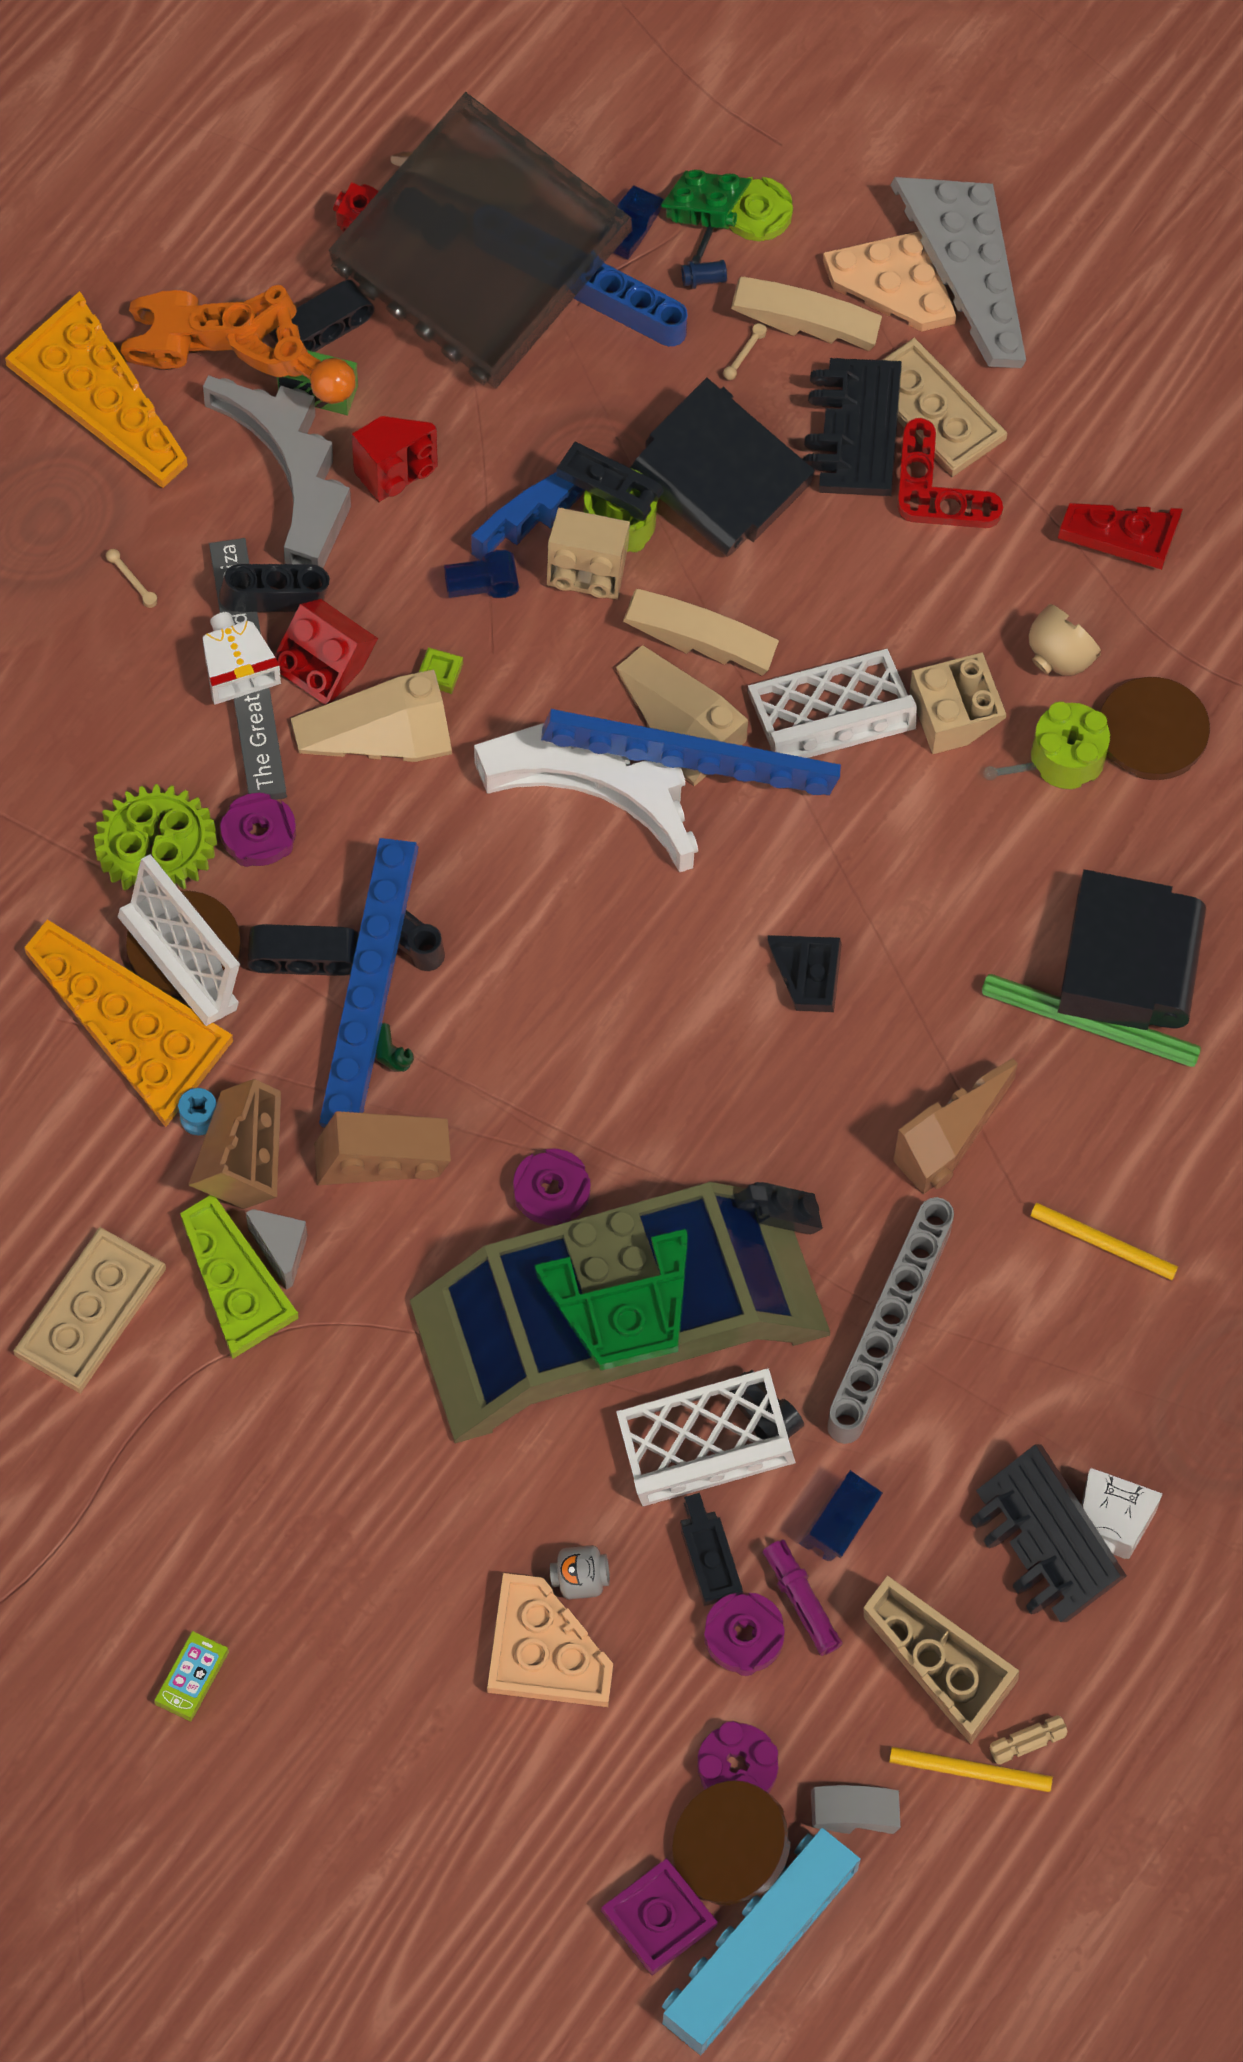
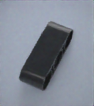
[269,279,375,352]
[219,564,330,612]
[247,924,359,976]

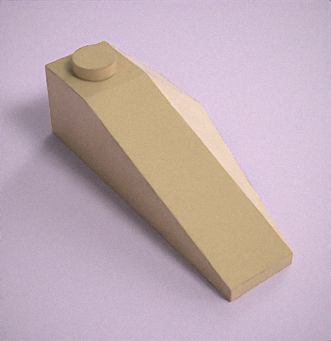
[616,645,748,786]
[291,669,452,762]

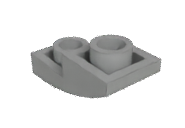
[811,1785,901,1834]

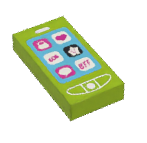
[154,1631,229,1722]

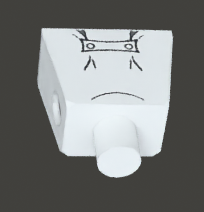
[1082,1468,1163,1559]

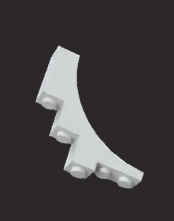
[474,723,698,873]

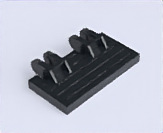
[803,358,902,496]
[970,1444,1127,1622]

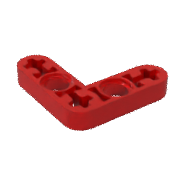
[897,418,1003,528]

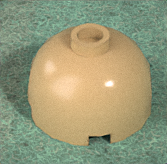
[1028,604,1101,676]

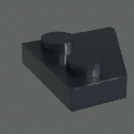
[767,935,842,1012]

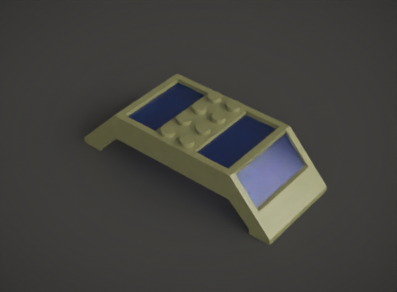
[410,1182,830,1444]

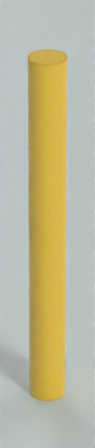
[1030,1203,1178,1281]
[889,1747,1053,1792]

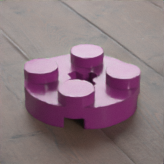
[220,793,296,867]
[513,1148,591,1226]
[704,1593,785,1676]
[697,1721,779,1793]

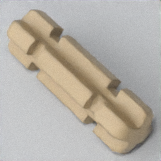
[989,1715,1068,1764]

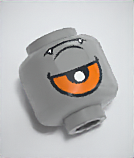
[550,1545,610,1600]

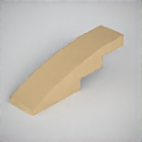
[731,276,882,351]
[623,589,779,676]

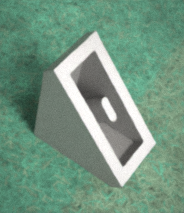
[246,1209,308,1290]

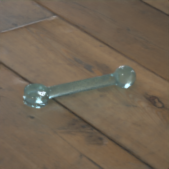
[983,763,1037,780]

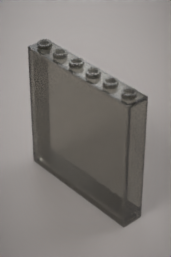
[329,92,632,389]

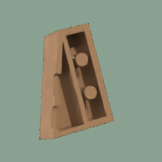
[189,1079,281,1209]
[314,1111,451,1186]

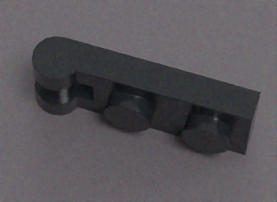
[557,441,664,521]

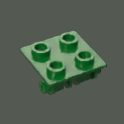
[661,170,752,229]

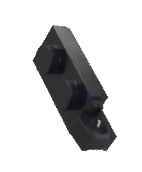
[733,1182,823,1235]
[680,1493,743,1606]

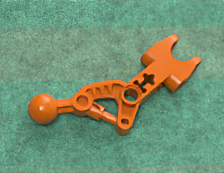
[120,285,355,404]

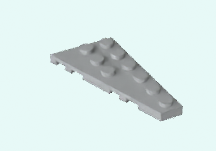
[890,177,1026,368]

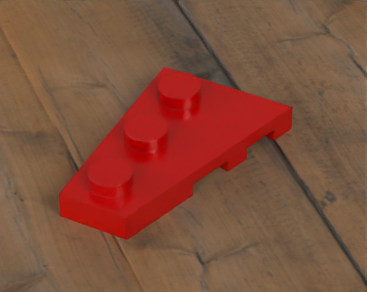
[1058,503,1183,570]

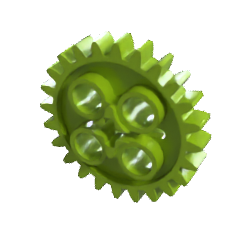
[94,784,217,891]

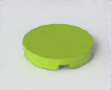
[729,177,793,241]

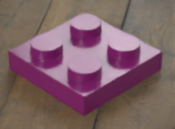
[601,1858,718,1976]

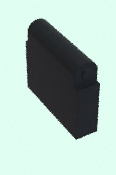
[630,377,815,557]
[1057,869,1206,1031]

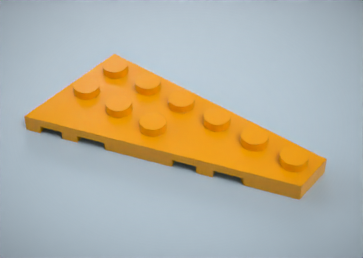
[5,291,188,488]
[25,919,233,1127]

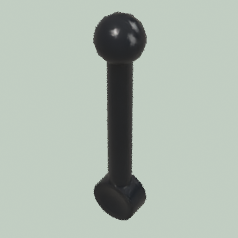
[692,221,715,264]

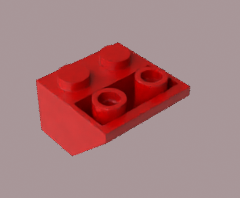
[352,416,438,502]
[274,599,378,705]

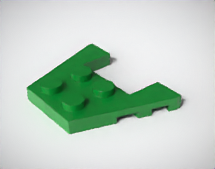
[535,1229,688,1371]

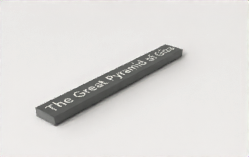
[209,538,287,800]

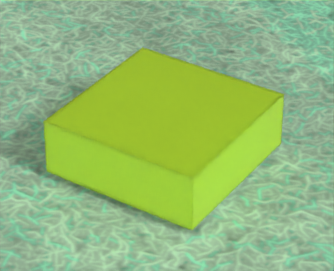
[419,647,463,694]

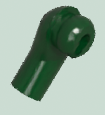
[375,1023,414,1072]

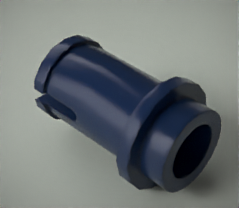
[681,260,727,289]

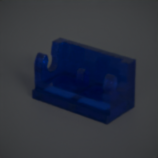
[799,1470,883,1561]

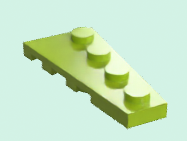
[180,1195,299,1359]

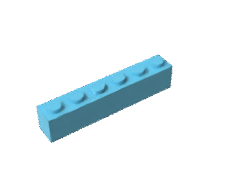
[662,1828,861,2056]

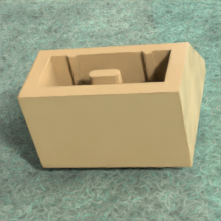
[547,507,630,600]
[909,652,1006,754]

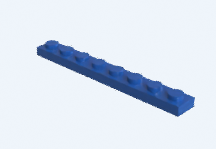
[541,709,841,796]
[319,838,419,1128]

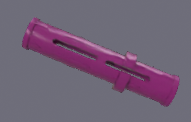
[762,1539,843,1656]

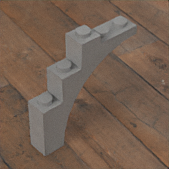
[203,375,351,568]

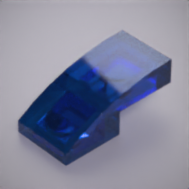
[597,185,664,260]

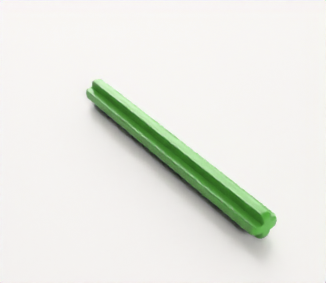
[982,974,1201,1067]

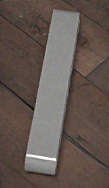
[827,1197,954,1444]

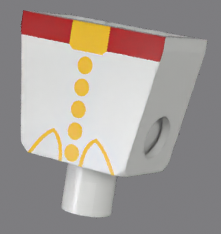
[202,612,281,705]

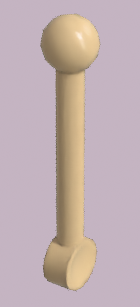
[723,323,767,380]
[106,549,157,608]

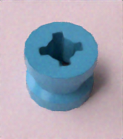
[178,1088,216,1136]

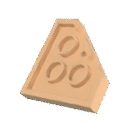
[823,231,956,332]
[487,1573,613,1707]

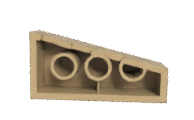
[863,1575,1019,1745]

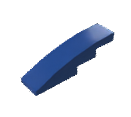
[471,472,585,562]

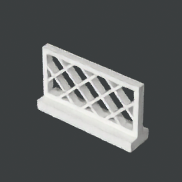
[748,649,917,758]
[118,854,240,1026]
[616,1368,796,1506]

